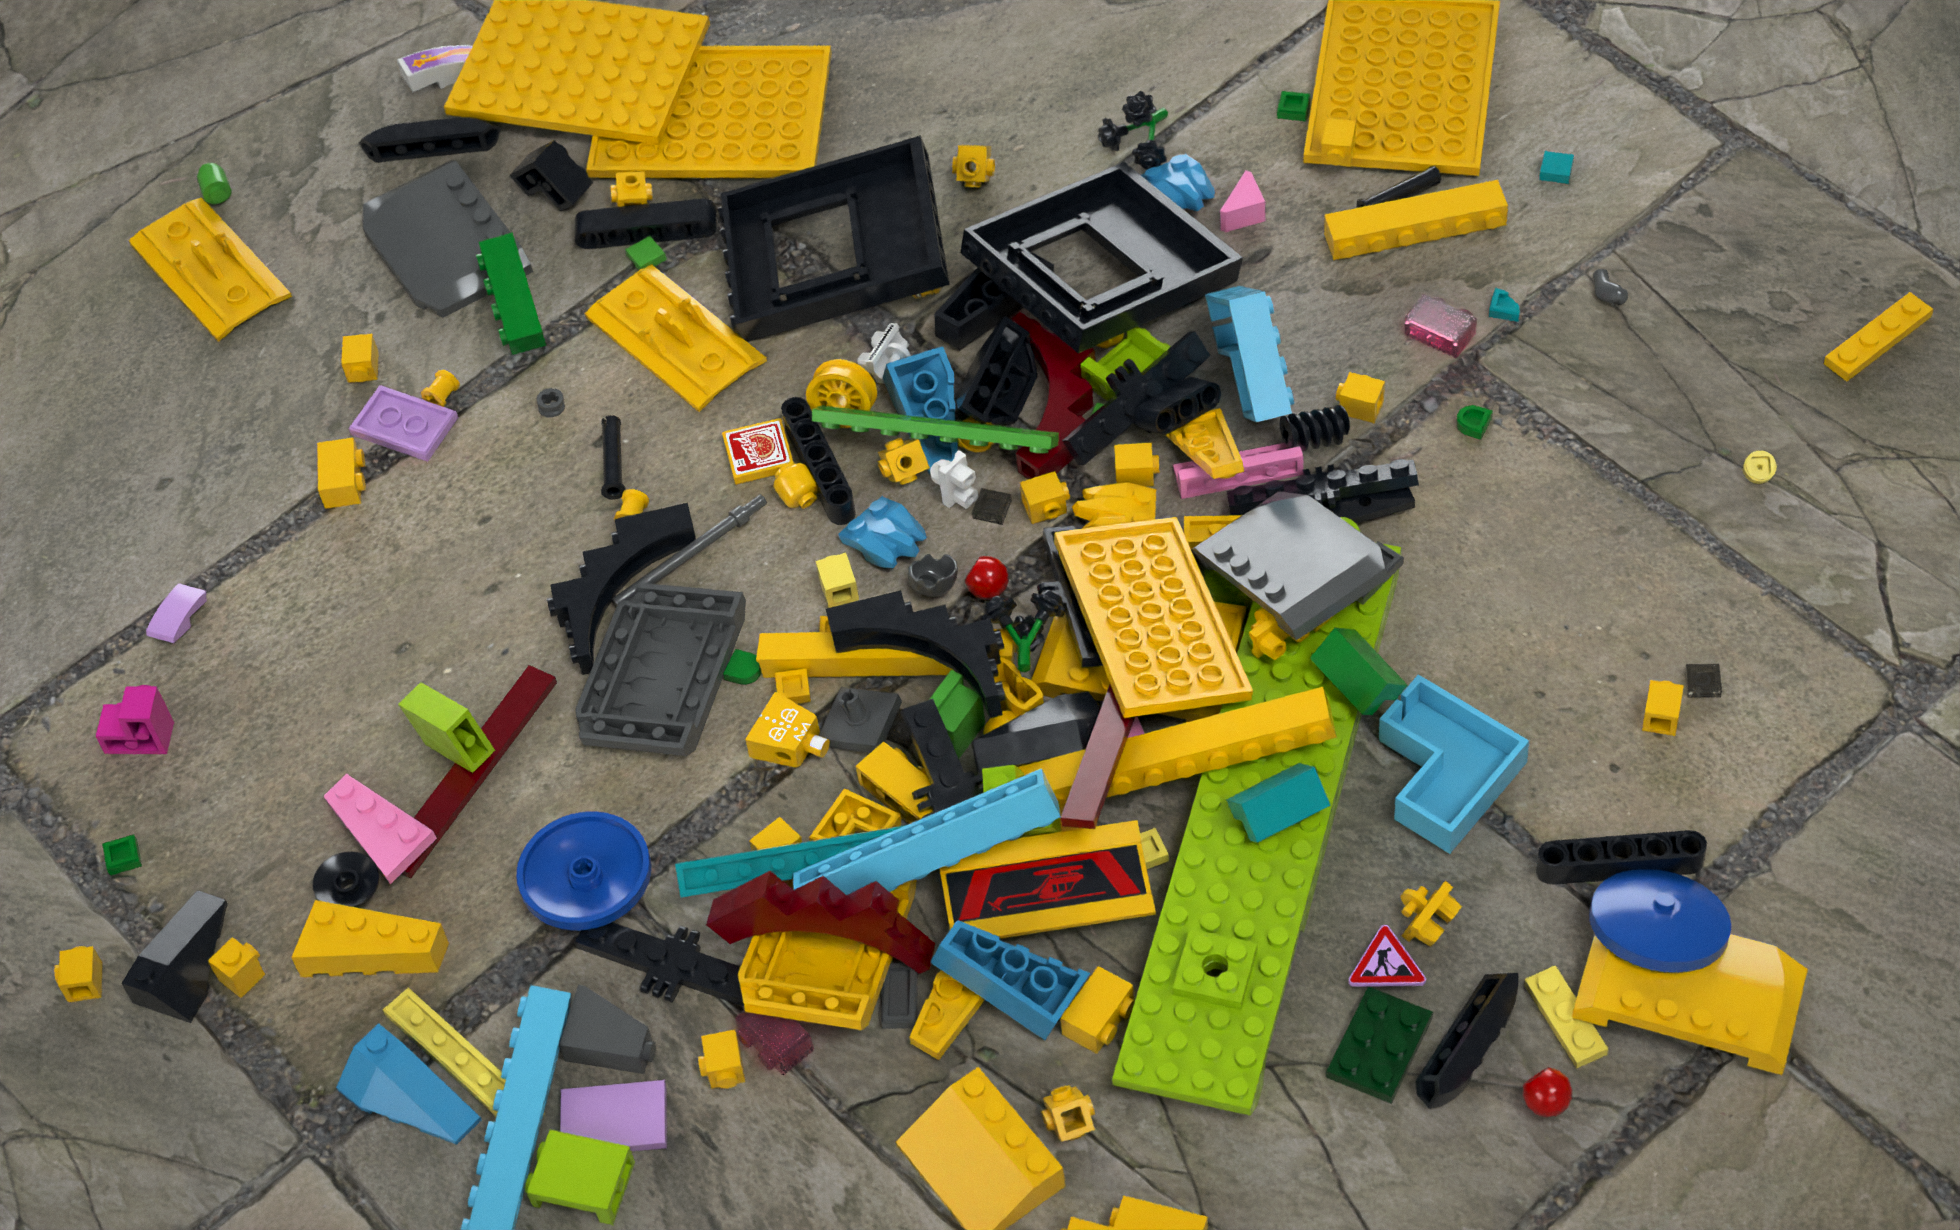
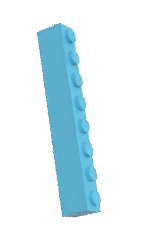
[793,768,1061,895]
[461,985,571,1230]

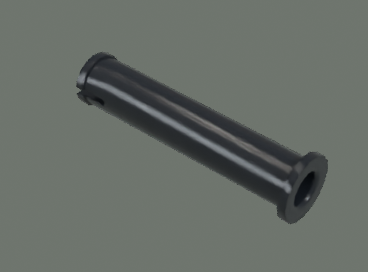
[1356,165,1442,208]
[601,415,626,500]

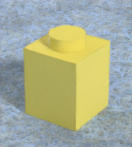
[816,553,859,608]

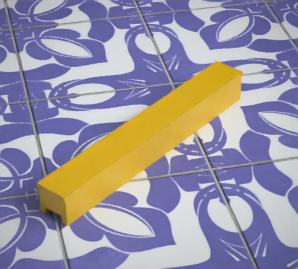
[756,629,1017,678]

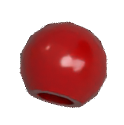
[965,556,1009,600]
[1523,1067,1572,1118]

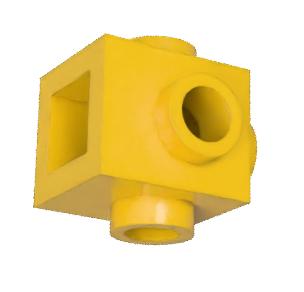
[952,145,995,187]
[610,172,652,207]
[878,438,930,485]
[1041,1086,1095,1142]

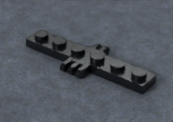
[1062,331,1211,465]
[1227,459,1419,515]
[1037,526,1103,668]
[901,699,984,818]
[575,922,744,1007]

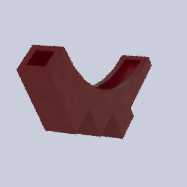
[1012,312,1096,479]
[706,871,936,974]

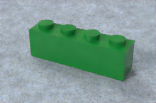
[476,232,546,355]

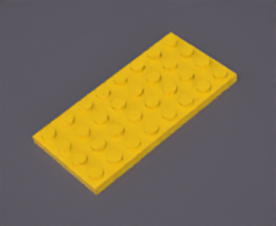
[1054,517,1253,718]

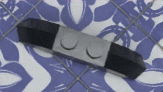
[358,117,501,163]
[1416,972,1519,1109]

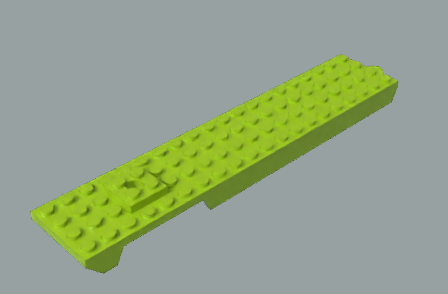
[1112,517,1401,1116]

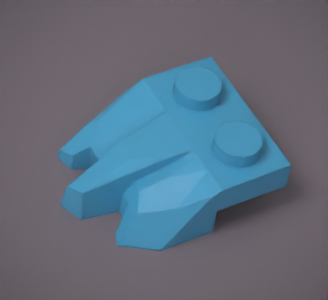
[1141,154,1215,211]
[838,496,927,568]

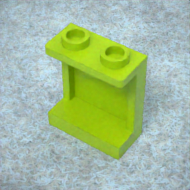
[1081,326,1171,401]
[525,1130,635,1225]

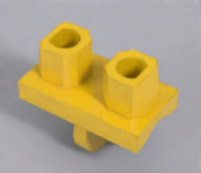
[1249,607,1310,660]
[1400,881,1462,947]

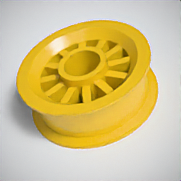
[806,359,877,428]

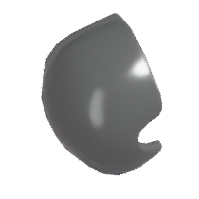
[907,554,958,597]

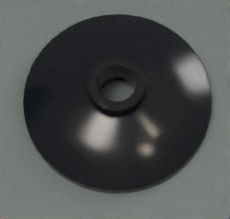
[313,852,379,908]

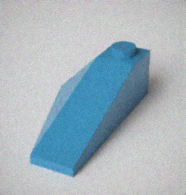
[882,346,958,474]
[336,1023,482,1145]

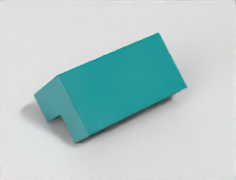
[1226,763,1330,843]

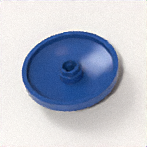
[516,811,651,930]
[1589,869,1731,973]

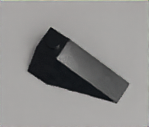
[971,691,1101,774]
[121,890,228,1023]

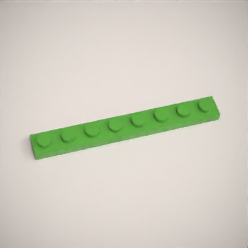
[812,405,1059,453]

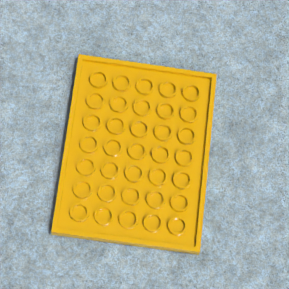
[444,0,710,145]
[1303,0,1500,176]
[586,46,832,178]

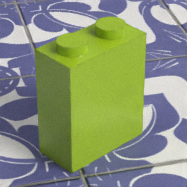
[398,682,495,773]

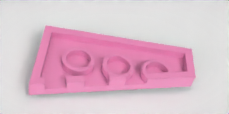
[324,774,437,884]

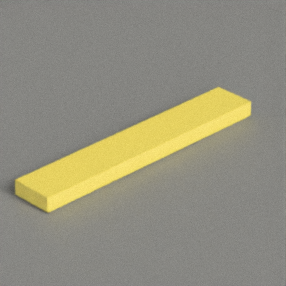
[383,987,545,1117]

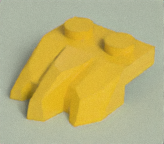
[1072,482,1156,529]

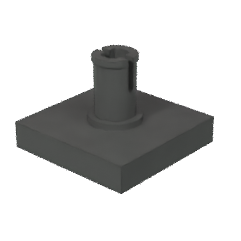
[819,687,902,753]

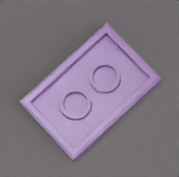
[349,385,458,462]
[560,1080,667,1151]

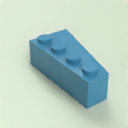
[930,920,1090,1040]

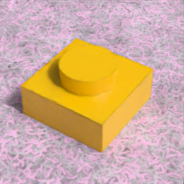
[775,668,811,704]

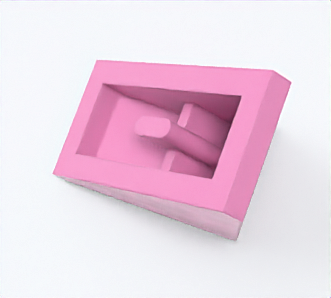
[1220,171,1265,232]

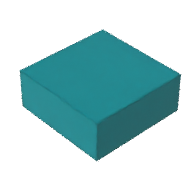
[1539,151,1574,184]

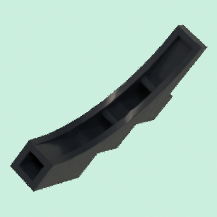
[547,503,696,675]
[826,590,1006,718]

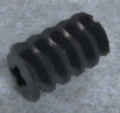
[1279,405,1350,451]

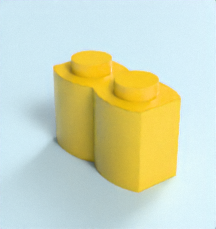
[994,657,1044,716]

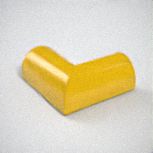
[809,788,901,841]

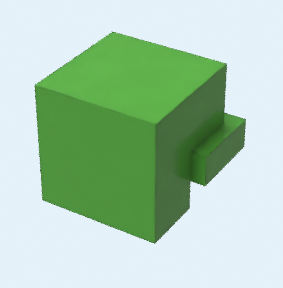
[929,670,985,759]

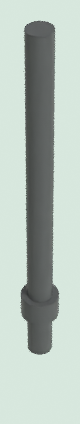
[611,494,767,607]

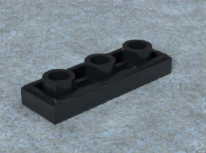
[1323,487,1415,524]

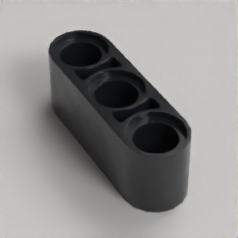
[1135,377,1221,435]

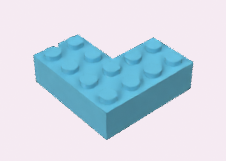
[1205,286,1294,422]
[1379,674,1529,854]

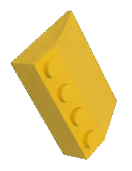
[896,1067,1065,1230]

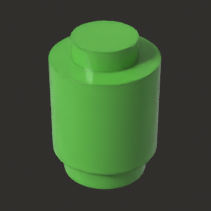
[197,163,231,204]

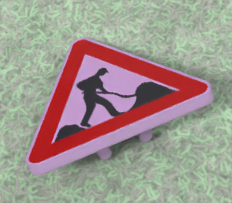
[1349,925,1426,987]

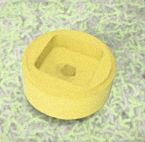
[1743,451,1777,484]

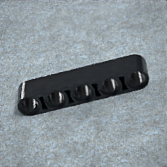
[575,198,717,249]
[781,397,856,525]
[1536,830,1707,885]

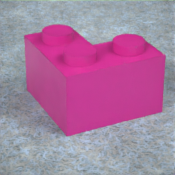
[95,685,174,754]

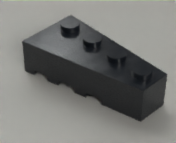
[934,252,1054,350]

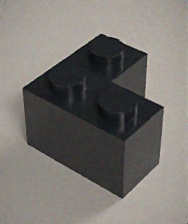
[509,140,594,211]

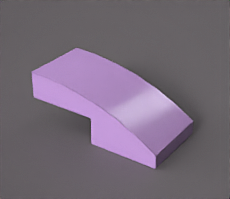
[146,583,207,643]

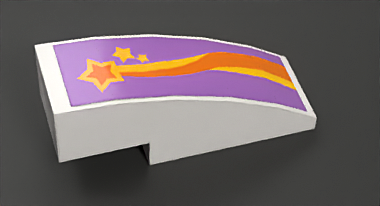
[397,45,472,92]

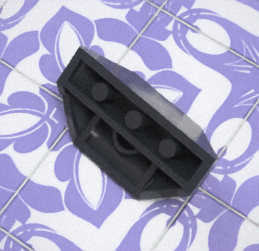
[956,316,1038,425]

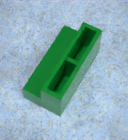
[1310,628,1408,715]

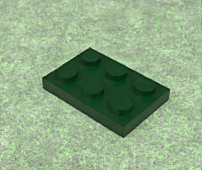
[1326,986,1433,1104]

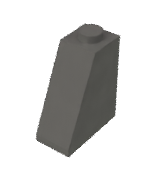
[559,985,656,1074]

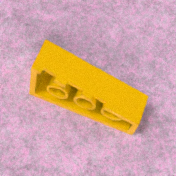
[291,900,449,978]

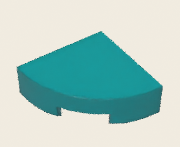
[1489,288,1520,322]

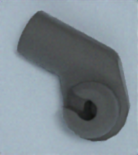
[1593,269,1628,305]

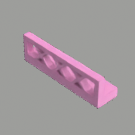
[1173,443,1303,499]

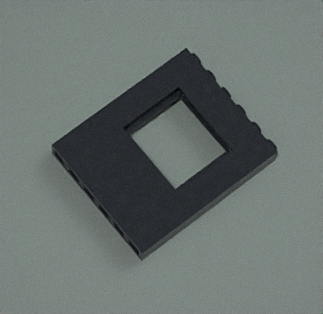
[718,135,950,342]
[960,162,1243,353]

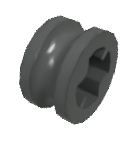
[536,388,565,418]

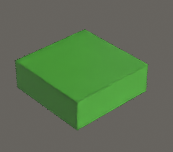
[625,236,667,270]

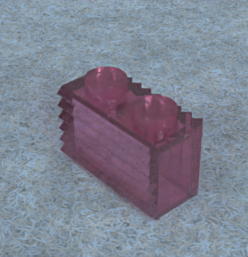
[1405,294,1477,358]
[735,1010,814,1075]

